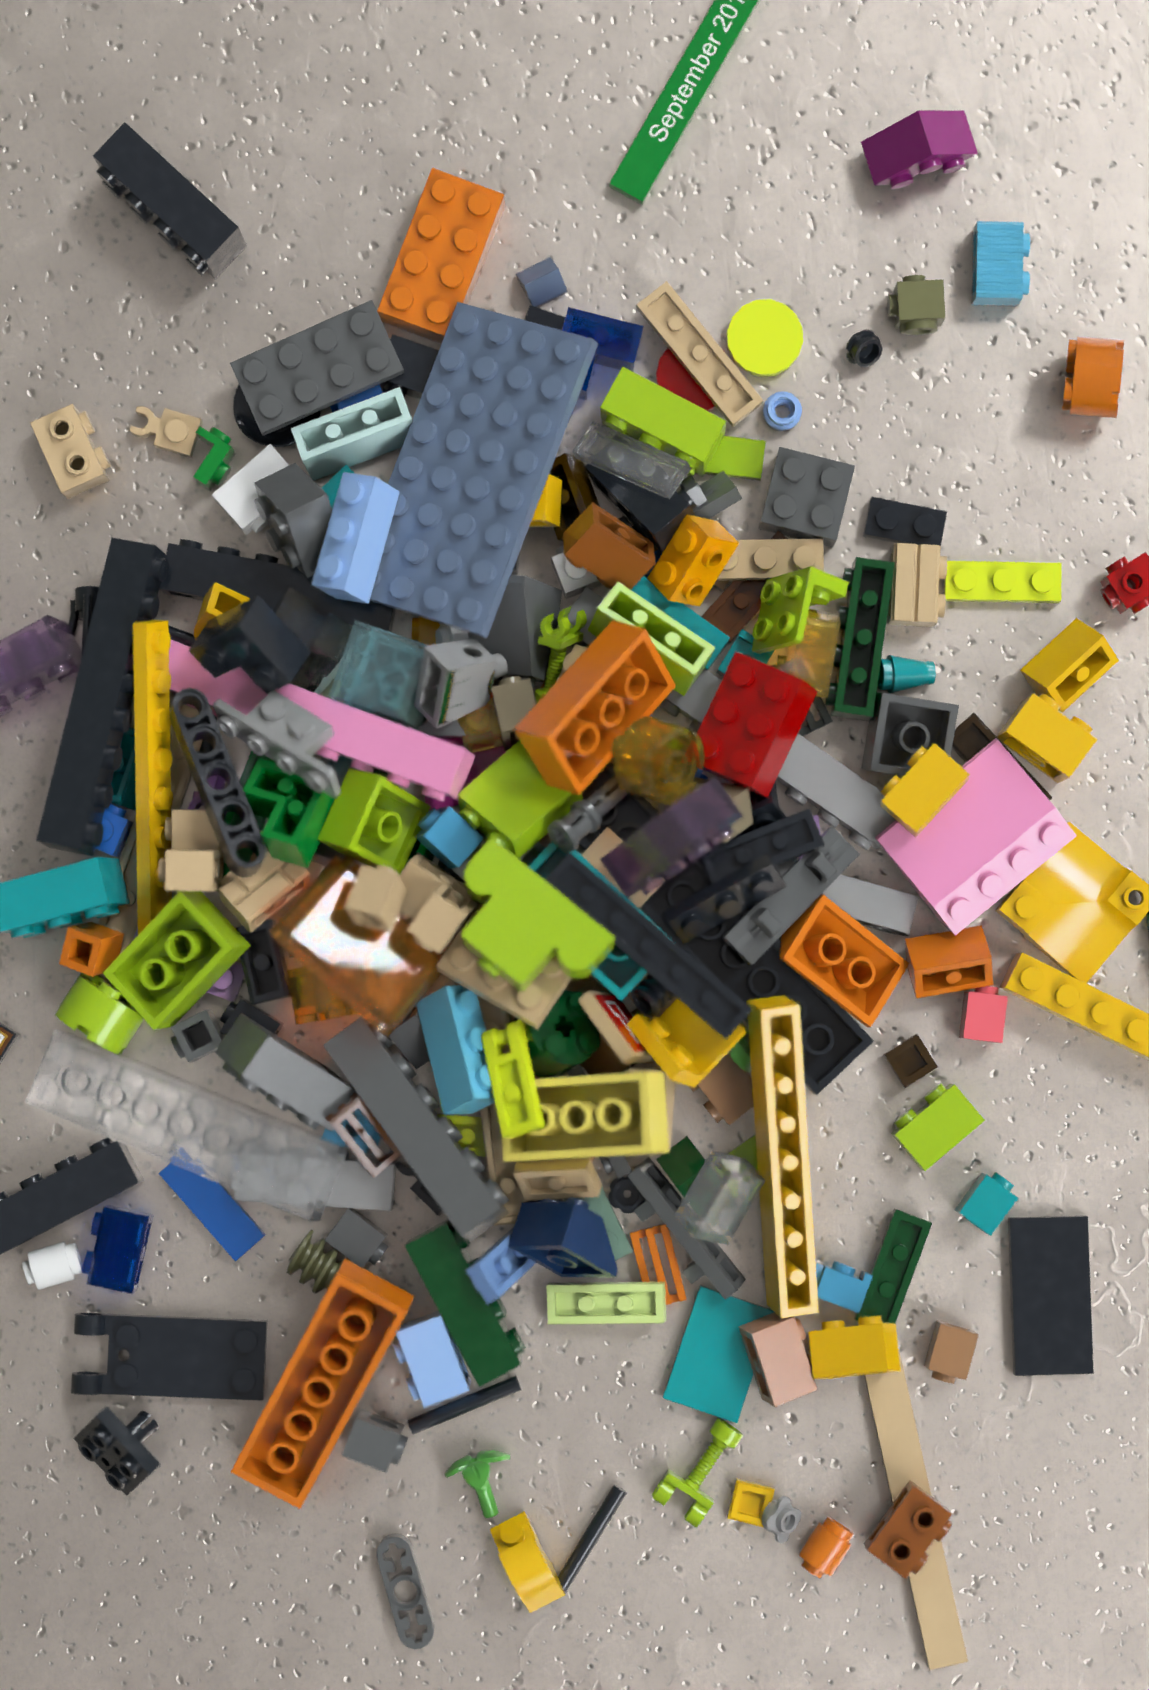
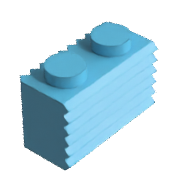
[972,221,1030,306]

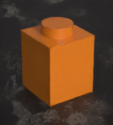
[59,921,124,977]

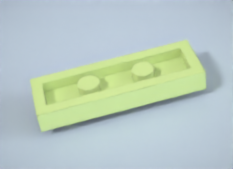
[546,1282,666,1324]

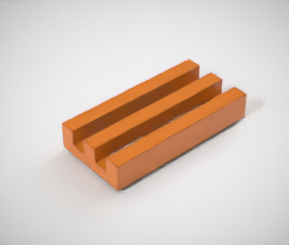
[629,1223,687,1305]

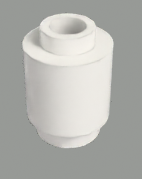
[22,1242,84,1290]

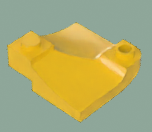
[995,822,1149,984]

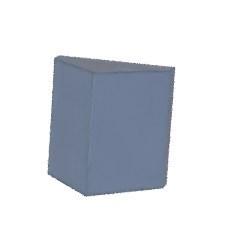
[516,257,567,307]

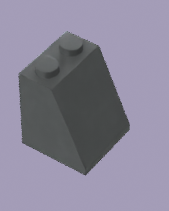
[467,575,562,688]

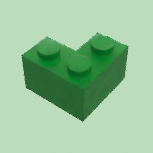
[243,758,335,868]

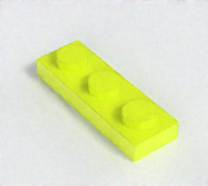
[944,561,1062,603]

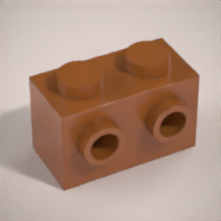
[563,502,655,590]
[864,1480,953,1579]

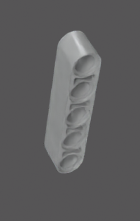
[775,861,918,936]

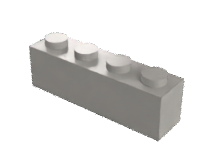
[234,1145,396,1211]

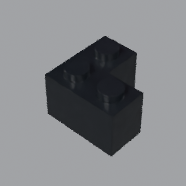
[189,595,311,694]

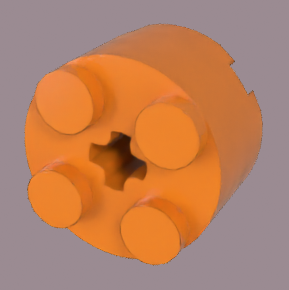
[1062,337,1124,418]

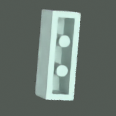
[291,387,413,481]

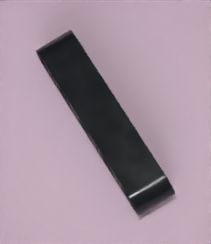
[170,688,266,877]

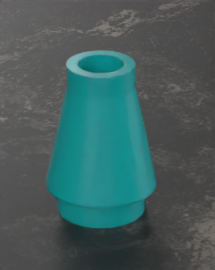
[878,655,936,693]

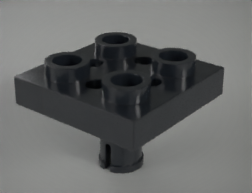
[73,1406,161,1496]

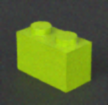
[891,1083,985,1171]

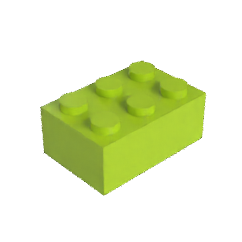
[600,366,726,477]
[103,891,251,1030]

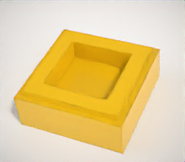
[727,1478,775,1527]

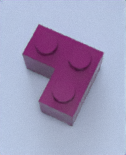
[861,110,978,189]

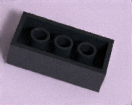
[93,122,247,279]

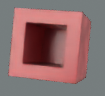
[959,986,1008,1043]

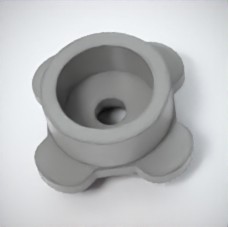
[762,1496,801,1543]

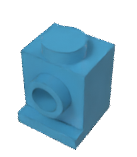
[816,1261,873,1313]

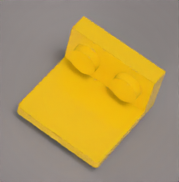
[626,998,746,1088]

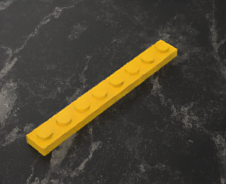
[133,620,173,935]

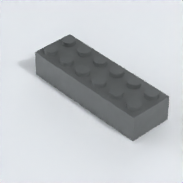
[323,1017,509,1241]

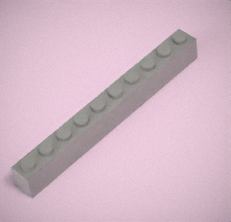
[568,587,896,850]

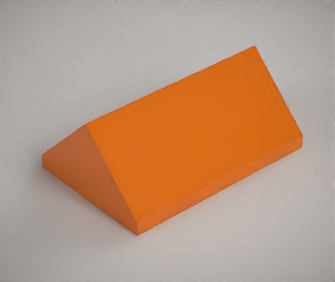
[780,894,910,1028]

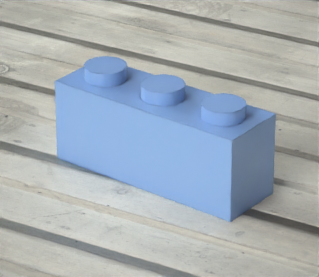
[312,472,400,604]

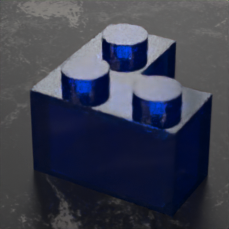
[562,307,644,400]

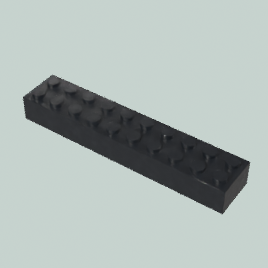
[578,761,874,1095]

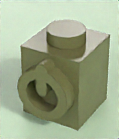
[887,275,946,335]

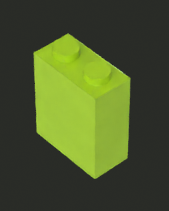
[457,740,583,859]

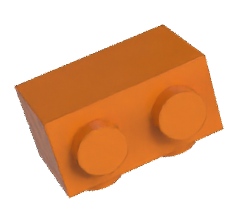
[905,925,993,998]

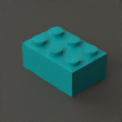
[0,857,130,939]

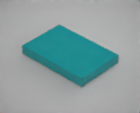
[662,1285,774,1423]

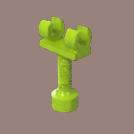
[534,606,587,704]
[652,1418,744,1528]

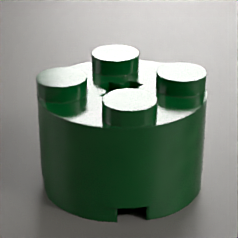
[509,989,600,1078]

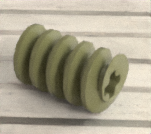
[286,1229,351,1294]

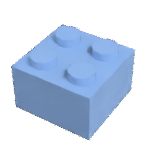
[392,1311,472,1408]

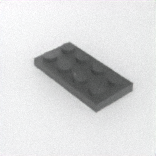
[230,300,404,436]

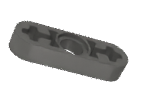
[377,1534,434,1649]

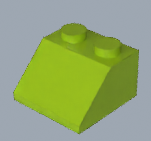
[317,768,431,875]

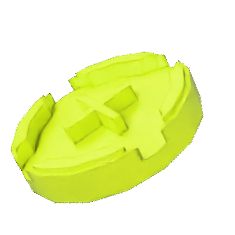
[726,299,803,377]

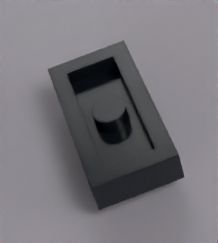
[863,497,947,546]

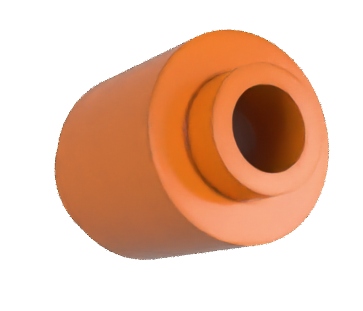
[799,1516,854,1579]

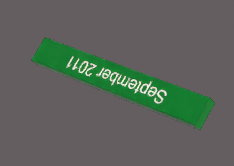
[609,0,760,205]

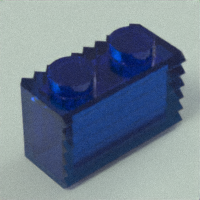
[82,1205,154,1294]

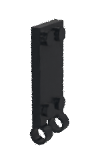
[71,1313,268,1401]

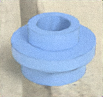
[763,391,802,431]

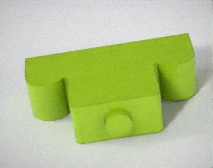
[462,837,615,991]

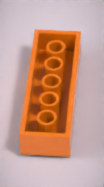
[231,1259,414,1509]

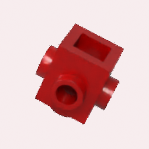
[1100,552,1149,614]

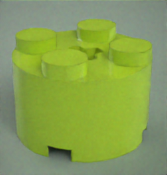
[55,973,144,1055]

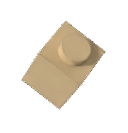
[344,865,408,933]

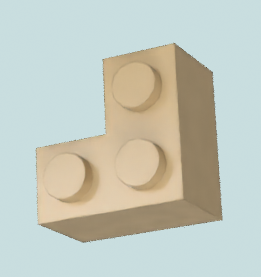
[159,809,224,891]
[399,853,479,953]

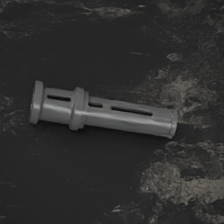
[548,759,648,853]

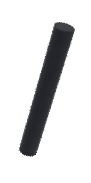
[407,1376,522,1435]
[558,1484,627,1594]

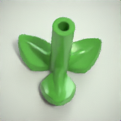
[444,1450,510,1518]

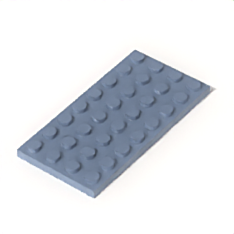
[370,302,598,638]

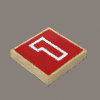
[578,991,654,1063]

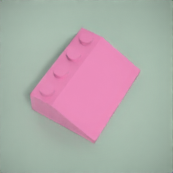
[875,738,1076,935]

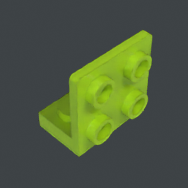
[752,566,849,654]

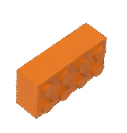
[377,168,506,344]
[514,620,676,795]

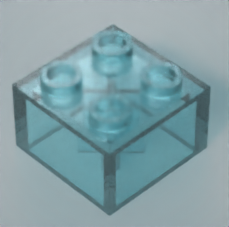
[329,620,429,725]

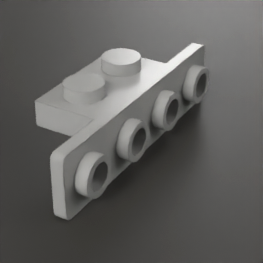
[213,690,341,798]

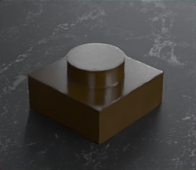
[883,1034,938,1088]

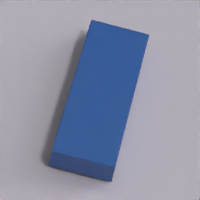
[159,1147,266,1262]

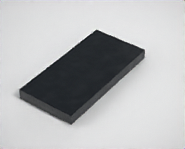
[1008,1215,1094,1376]

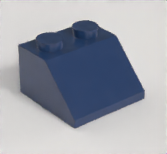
[508,1197,618,1277]

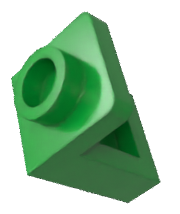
[193,426,236,492]

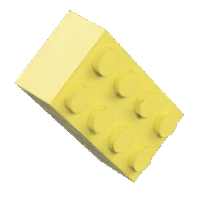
[502,1072,669,1162]

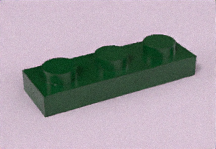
[854,1208,932,1324]

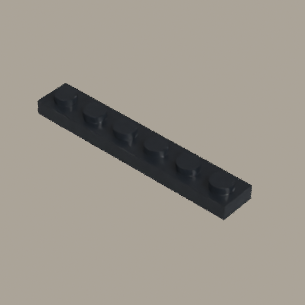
[545,852,752,1040]

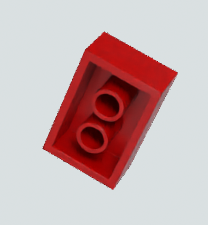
[685,651,818,798]

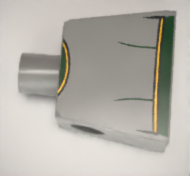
[414,639,508,729]

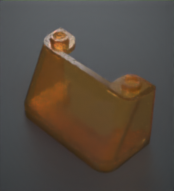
[269,855,450,1037]

